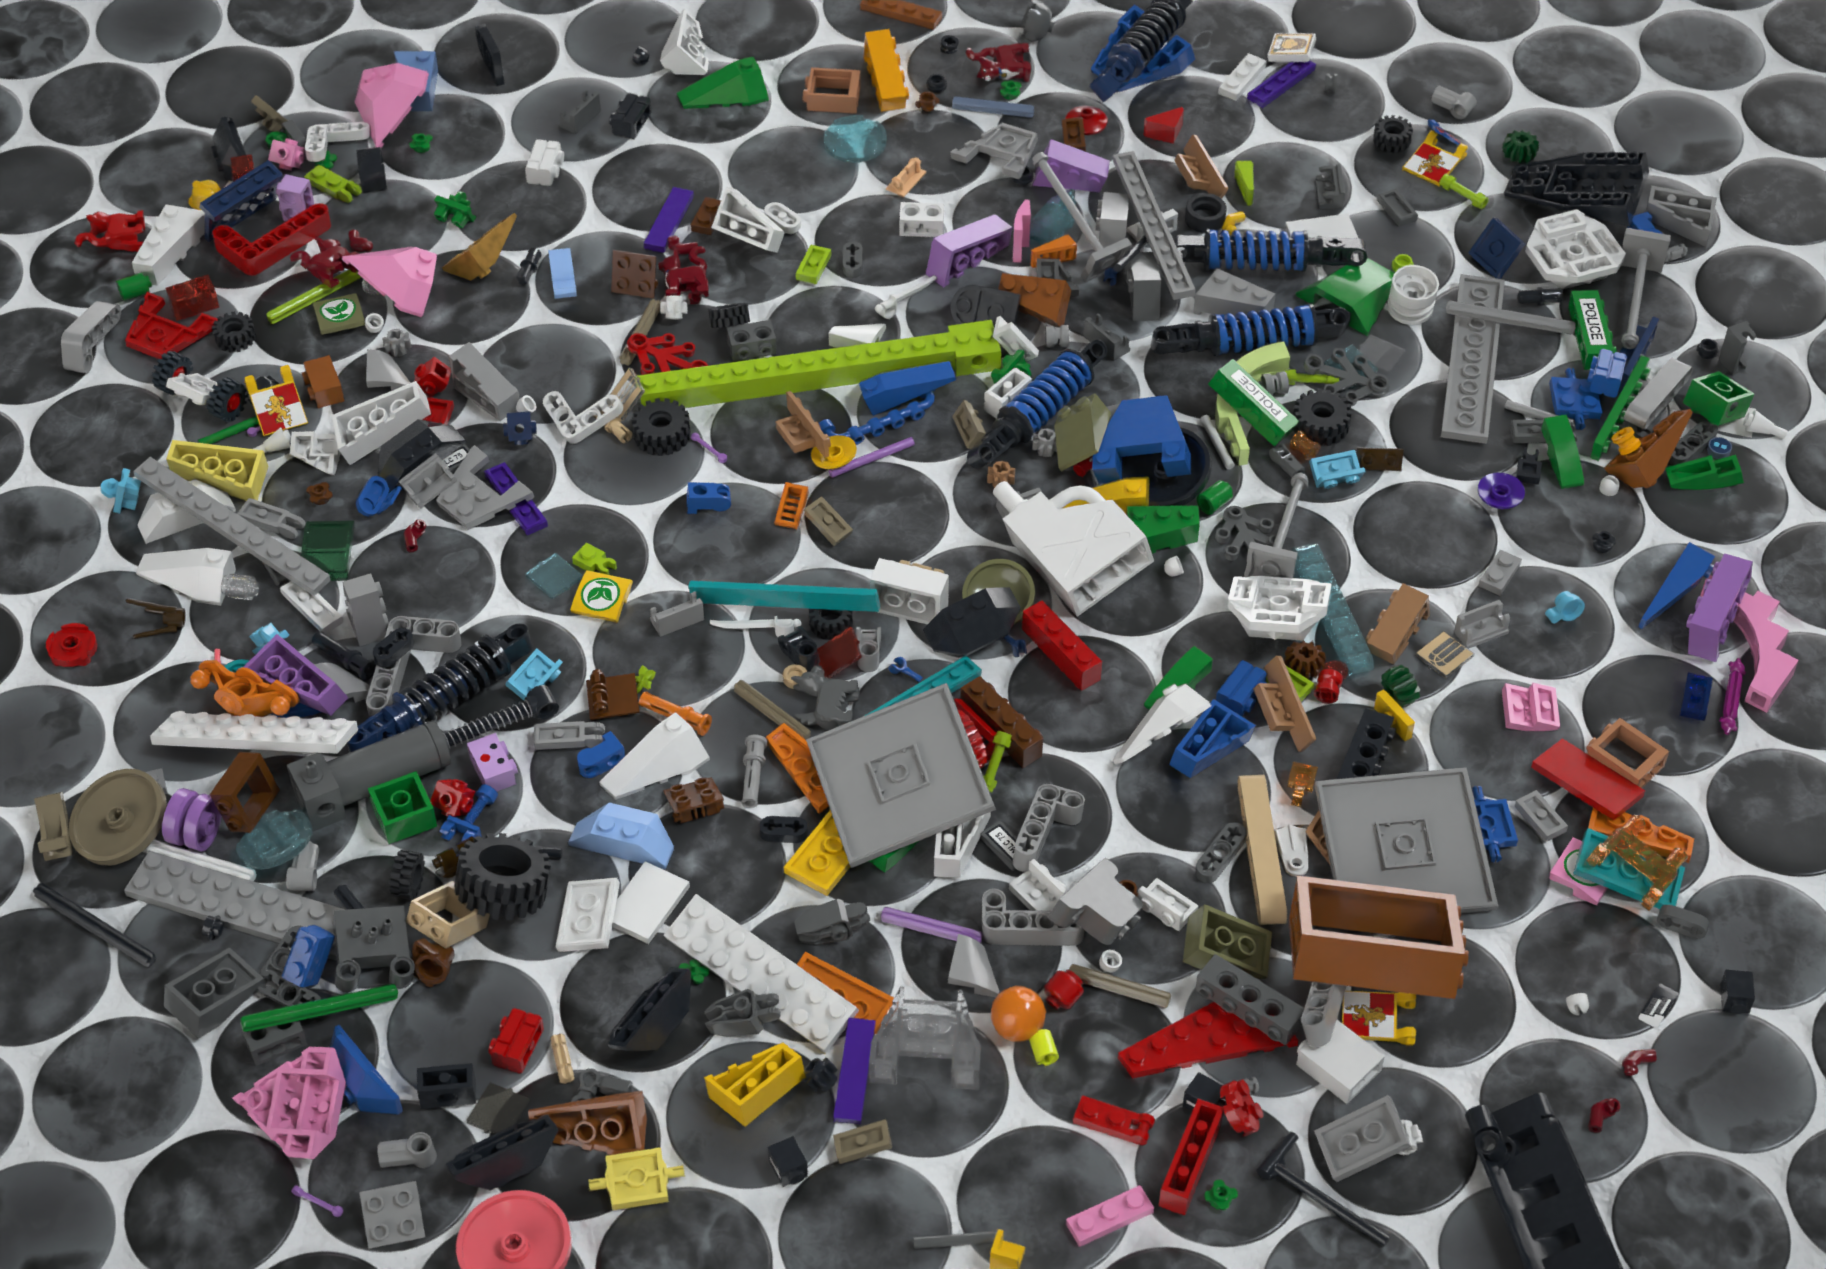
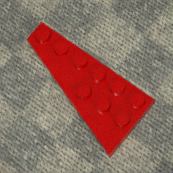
[1118,1000,1299,1078]

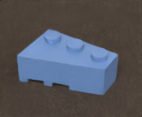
[394,51,438,111]

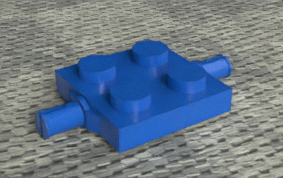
[1549,368,1602,430]
[1472,786,1518,863]

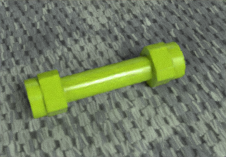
[1440,174,1489,209]
[1284,369,1339,385]
[983,731,1012,793]

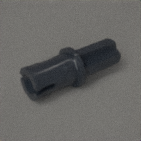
[516,248,542,285]
[1517,287,1563,305]

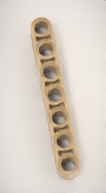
[1238,775,1287,925]

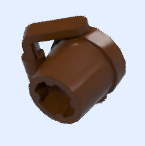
[411,938,455,987]

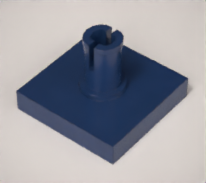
[1468,218,1525,279]

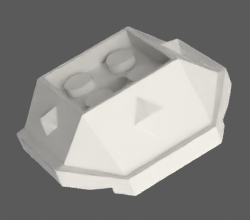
[1525,210,1626,290]
[1228,576,1331,641]

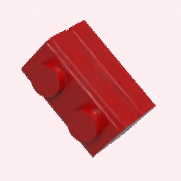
[488,1008,544,1074]

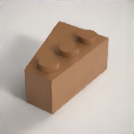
[1365,583,1430,665]

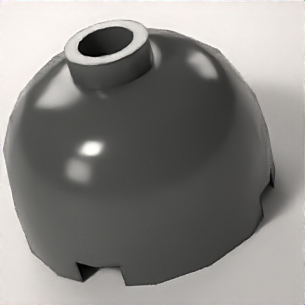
[1019,0,1055,41]

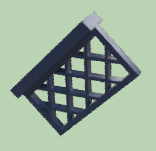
[200,160,283,242]

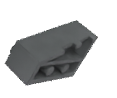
[1124,252,1161,321]

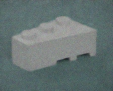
[1096,192,1129,248]

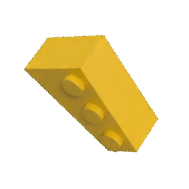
[704,1042,806,1127]

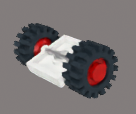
[152,351,248,422]

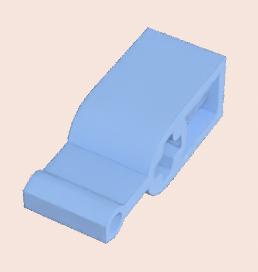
[548,248,577,299]

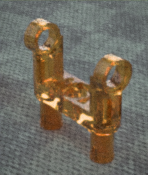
[1586,815,1688,911]

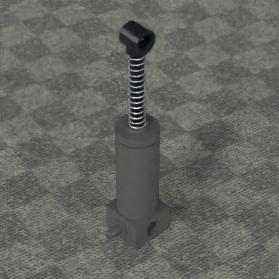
[287,685,559,832]

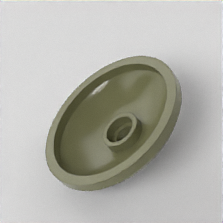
[962,559,1035,624]

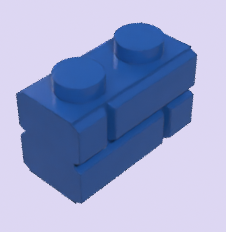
[1587,349,1627,398]
[1216,660,1267,716]
[282,925,335,987]

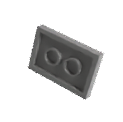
[1314,1095,1412,1182]

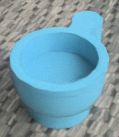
[1545,591,1585,623]

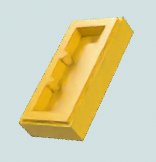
[1374,689,1415,741]

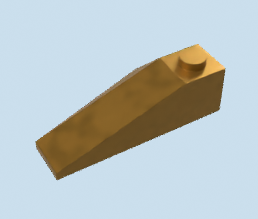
[442,213,517,280]

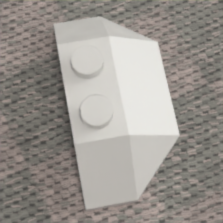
[138,479,236,543]

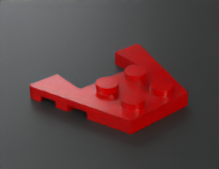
[125,292,218,359]

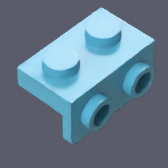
[1309,450,1365,489]
[505,648,563,700]

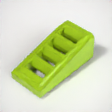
[1234,161,1254,206]

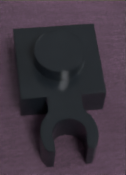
[1516,448,1542,485]

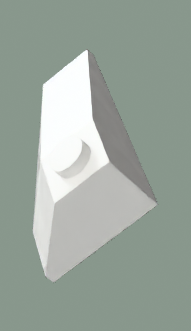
[660,9,709,75]
[136,548,236,606]
[1113,684,1211,764]
[599,712,710,800]

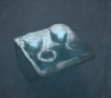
[1030,189,1076,244]

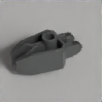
[794,899,870,945]
[705,989,781,1037]

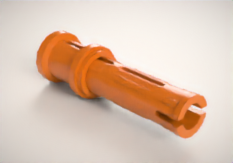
[639,691,712,736]

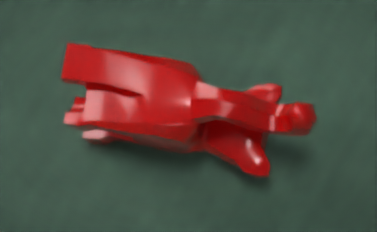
[74,210,145,252]

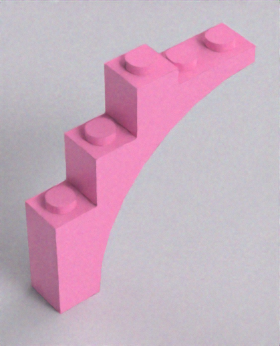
[1700,575,1799,713]

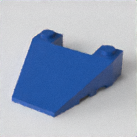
[1091,4,1195,92]
[1092,395,1191,484]

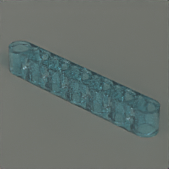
[1292,543,1374,676]

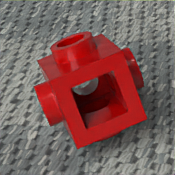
[414,357,451,397]
[430,779,475,817]

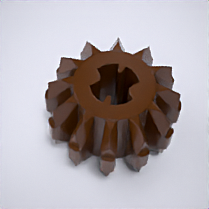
[1284,640,1326,679]

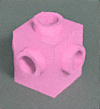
[268,138,305,171]

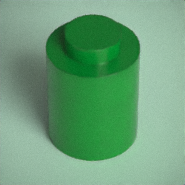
[116,272,152,302]
[1196,480,1233,515]

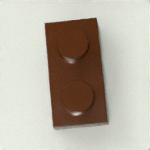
[1062,117,1086,152]
[691,197,721,235]

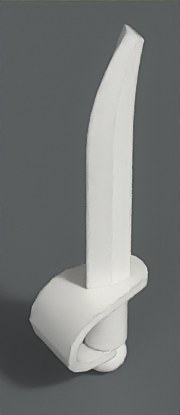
[875,275,937,319]
[710,616,802,637]

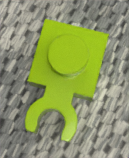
[572,542,617,575]

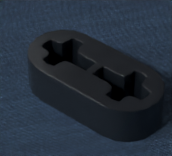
[372,628,414,667]
[759,816,808,843]

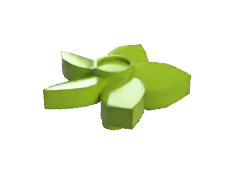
[635,665,656,694]

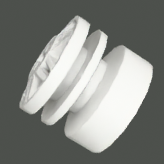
[1387,265,1439,325]

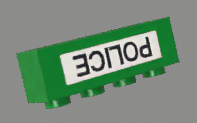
[1568,290,1617,370]
[1208,359,1299,447]

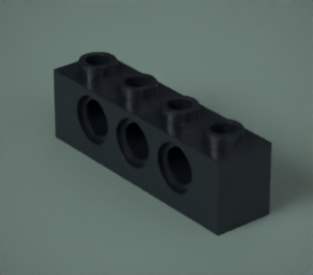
[1337,708,1396,779]

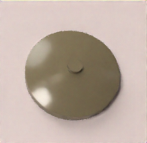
[69,769,167,865]

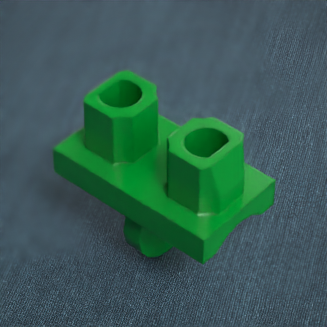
[434,191,476,229]
[991,349,1031,384]

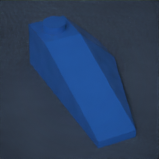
[859,361,957,416]
[1638,542,1715,629]

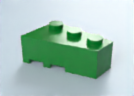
[1126,506,1200,554]

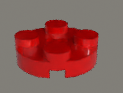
[46,623,97,667]
[1220,1079,1263,1137]

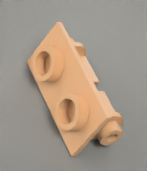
[886,157,926,197]

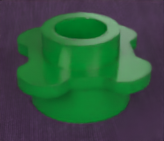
[1000,81,1022,100]
[409,134,433,153]
[1204,1179,1238,1211]

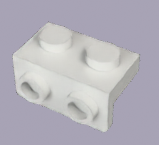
[1009,859,1068,911]
[1138,878,1198,931]

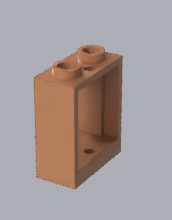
[803,68,861,114]
[1586,718,1669,788]

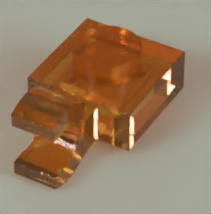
[1287,762,1318,807]

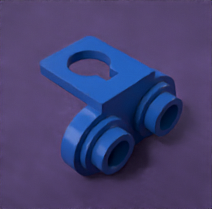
[356,476,401,517]

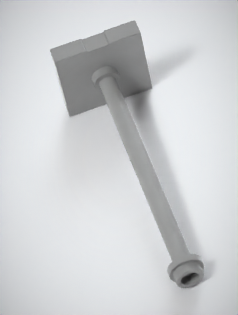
[1032,152,1132,282]
[1621,228,1671,349]
[1244,473,1309,578]

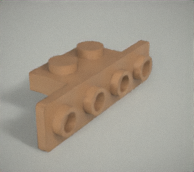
[1174,135,1228,199]
[775,391,831,458]
[1253,656,1316,752]

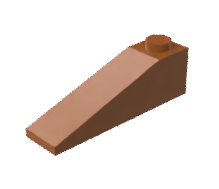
[1604,409,1693,488]
[528,1091,647,1155]

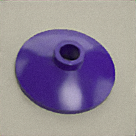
[1478,473,1525,509]

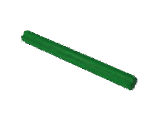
[240,984,398,1032]

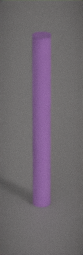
[828,437,915,478]

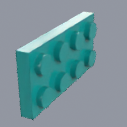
[1573,828,1685,909]

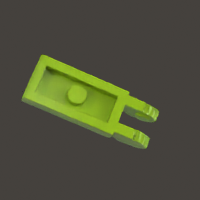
[304,165,362,203]

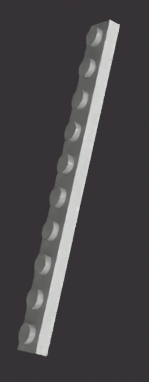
[1113,151,1195,300]
[134,457,330,596]

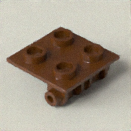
[611,250,658,298]
[586,669,640,720]
[663,777,724,823]

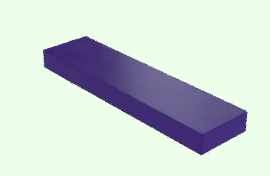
[1247,60,1316,108]
[644,187,694,253]
[484,462,548,536]
[833,1018,876,1125]

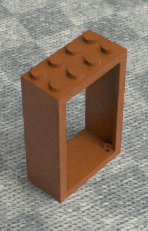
[1289,876,1469,999]

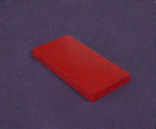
[1531,738,1645,821]

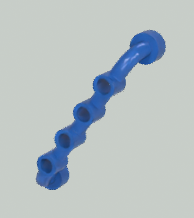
[819,389,936,445]

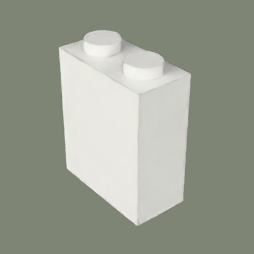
[1296,1020,1385,1104]

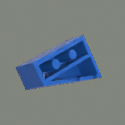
[1169,699,1256,778]

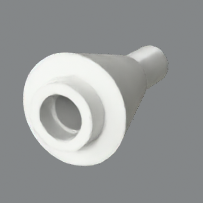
[1743,410,1788,439]
[253,427,291,453]

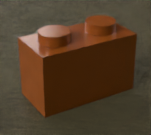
[301,355,344,408]

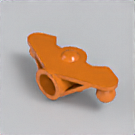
[190,660,299,717]

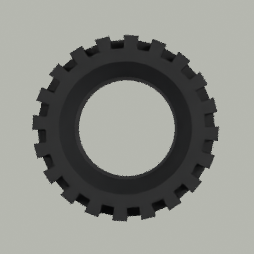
[454,833,551,920]

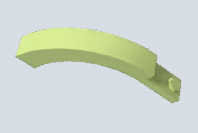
[1215,342,1290,466]

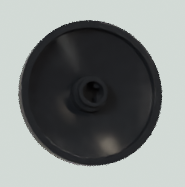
[1122,427,1212,506]

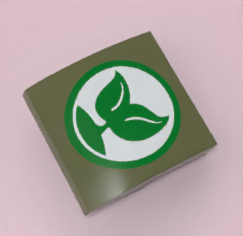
[313,293,365,335]

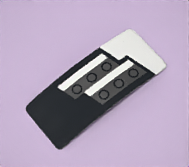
[1638,984,1679,1028]

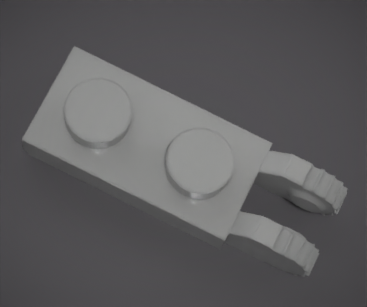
[237,498,306,539]
[534,721,605,750]

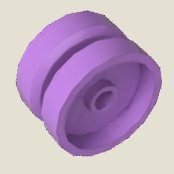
[162,788,221,852]

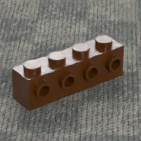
[960,676,1044,768]

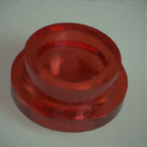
[1324,660,1349,682]

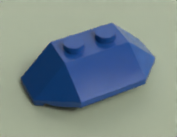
[329,1025,403,1114]

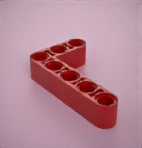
[212,203,331,276]

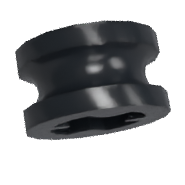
[940,35,959,54]

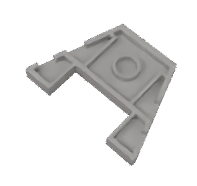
[950,123,1038,179]
[436,445,534,530]

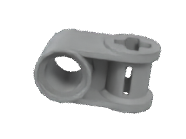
[856,627,881,672]

